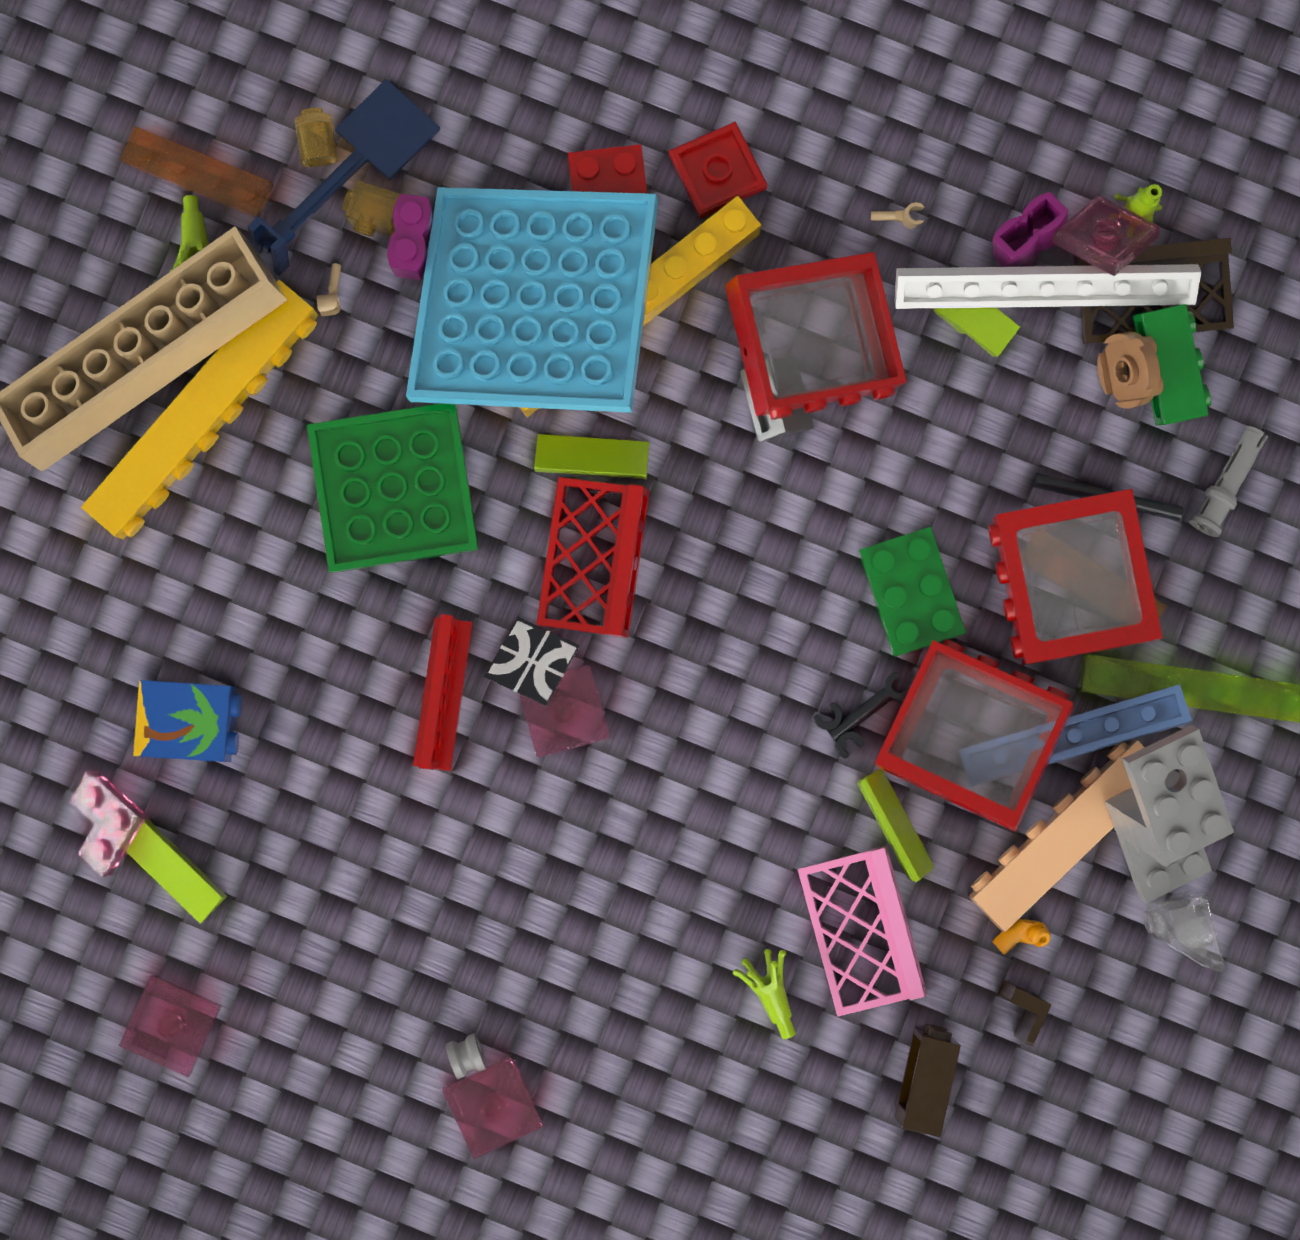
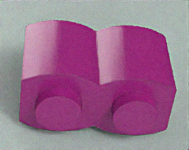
[993,192,1068,267]
[387,194,434,280]

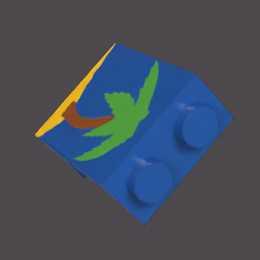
[133,680,242,762]

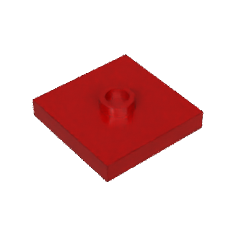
[668,121,767,219]

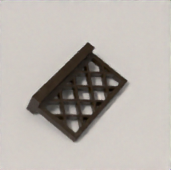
[1074,238,1234,344]

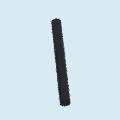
[1033,473,1183,521]

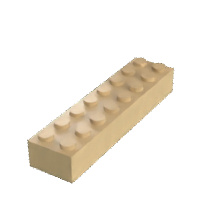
[0,227,287,472]

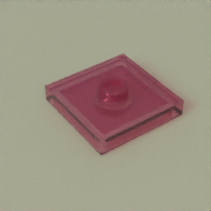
[1053,195,1161,276]
[520,665,610,758]
[119,975,222,1077]
[442,1056,543,1159]

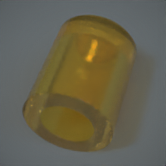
[294,108,338,167]

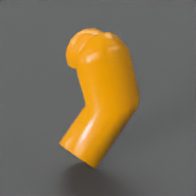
[992,919,1051,955]

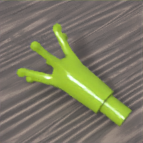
[1109,184,1162,240]
[169,195,209,272]
[733,949,796,1039]

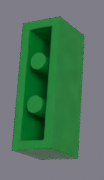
[1133,304,1211,425]

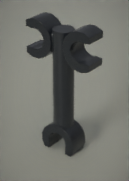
[813,672,910,759]

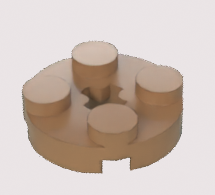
[1097,331,1163,409]

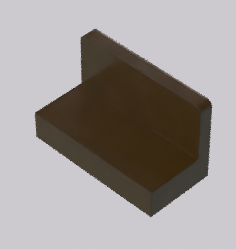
[999,981,1052,1047]

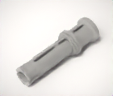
[1189,426,1268,537]

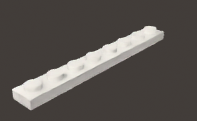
[894,264,1201,309]

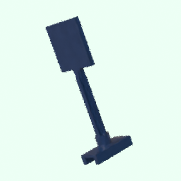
[248,79,440,276]

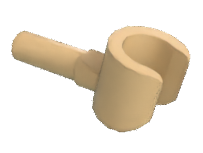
[871,202,924,229]
[317,263,341,316]

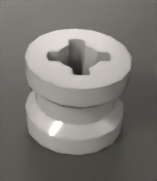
[446,1033,487,1079]

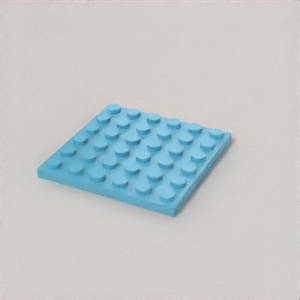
[406,187,659,413]

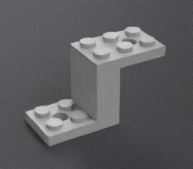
[1105,725,1234,904]

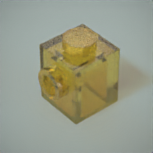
[343,180,400,237]

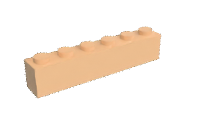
[968,740,1145,932]

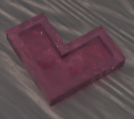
[70,770,147,877]

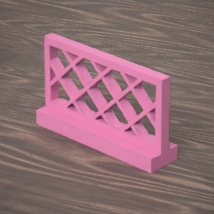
[798,845,927,1017]

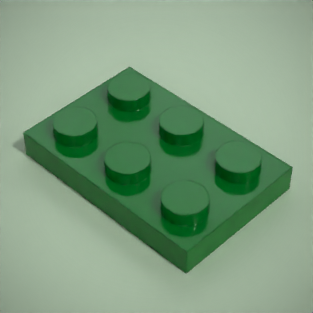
[858,527,966,657]

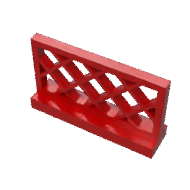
[536,477,650,639]
[413,614,473,771]

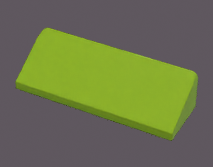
[534,434,649,479]
[857,769,934,882]
[120,818,227,924]

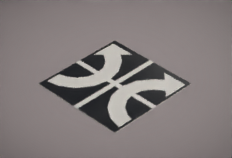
[484,617,580,706]

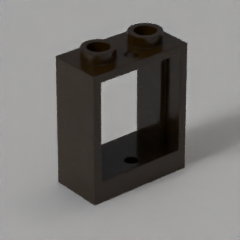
[895,1024,961,1138]

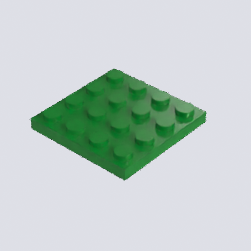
[307,403,479,573]

